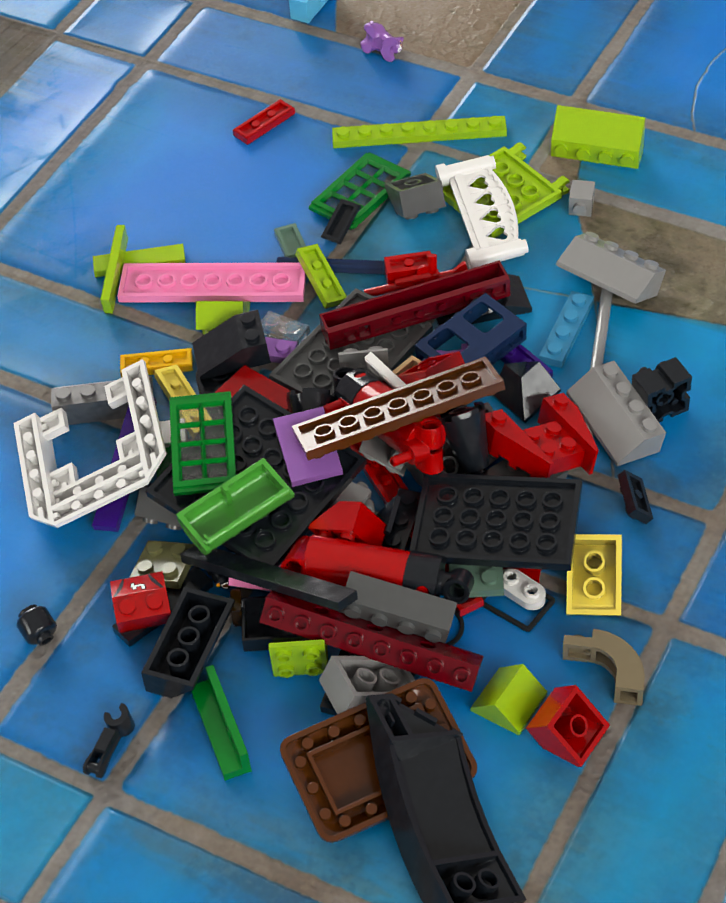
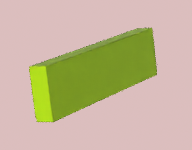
[100,225,128,314]
[93,243,186,277]

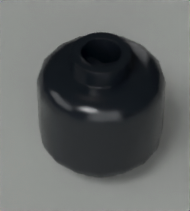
[17,604,57,646]

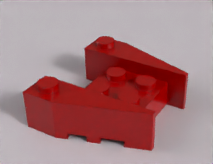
[485,393,599,478]

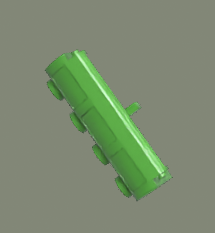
[176,458,295,555]

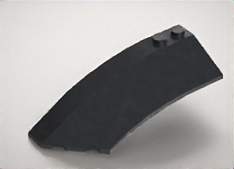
[366,693,527,903]

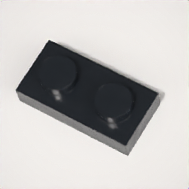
[617,470,653,524]

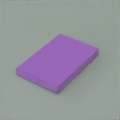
[273,407,343,487]

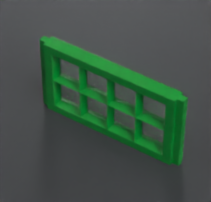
[309,152,411,230]
[169,391,237,496]

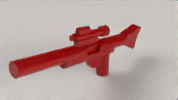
[364,254,468,297]

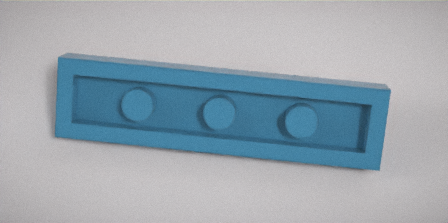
[539,291,594,368]

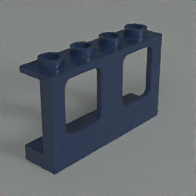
[415,293,527,365]

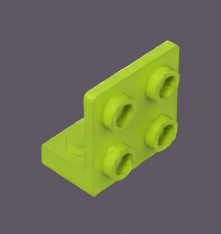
[269,639,328,678]

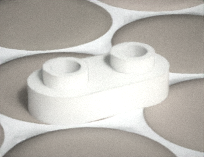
[503,568,546,610]

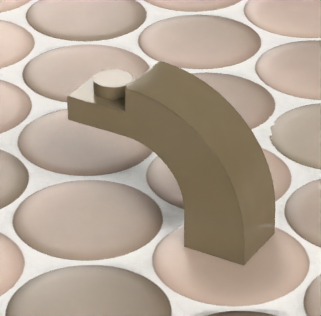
[563,629,645,706]

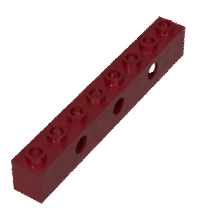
[319,260,510,350]
[259,591,484,692]

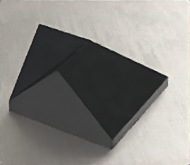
[492,361,561,423]

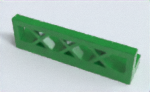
[191,665,252,781]

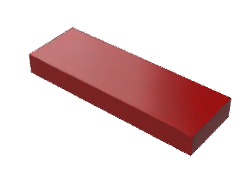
[233,99,295,145]

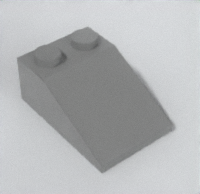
[319,656,415,714]

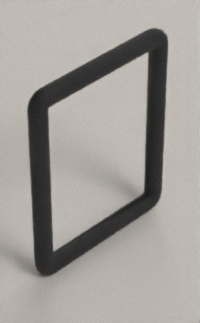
[482,579,555,632]

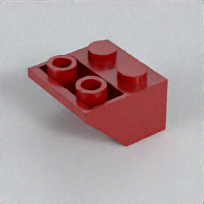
[308,501,386,546]

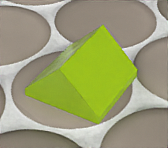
[470,664,547,735]

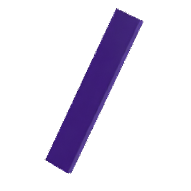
[92,398,157,532]

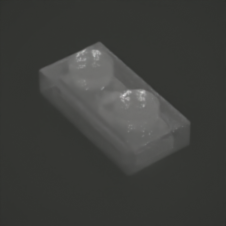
[261,311,310,345]

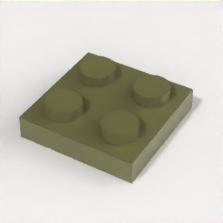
[129,540,194,589]

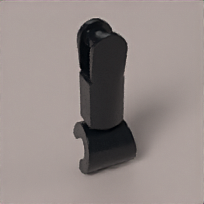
[83,703,135,778]

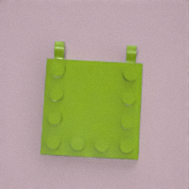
[443,142,570,238]

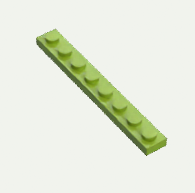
[332,116,507,148]

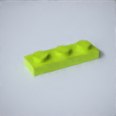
[295,244,347,309]

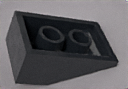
[192,310,271,380]

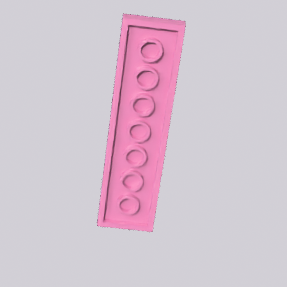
[117,263,306,303]

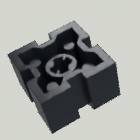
[632,357,692,423]

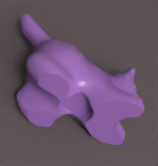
[360,21,404,62]

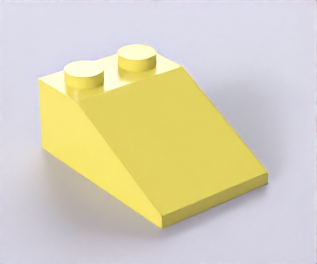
[566,534,622,616]

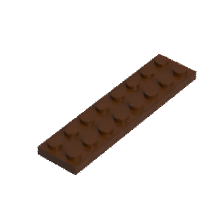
[292,356,505,461]

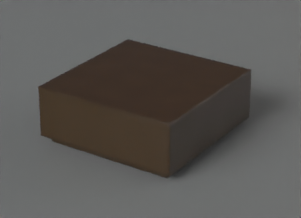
[230,588,242,627]

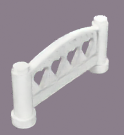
[435,155,529,269]

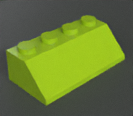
[551,105,645,169]

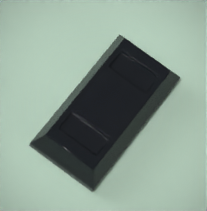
[321,199,361,244]

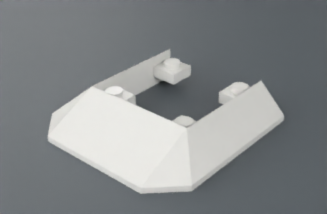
[14,359,167,528]

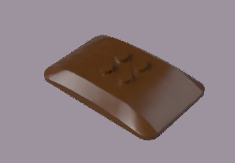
[280,678,477,843]

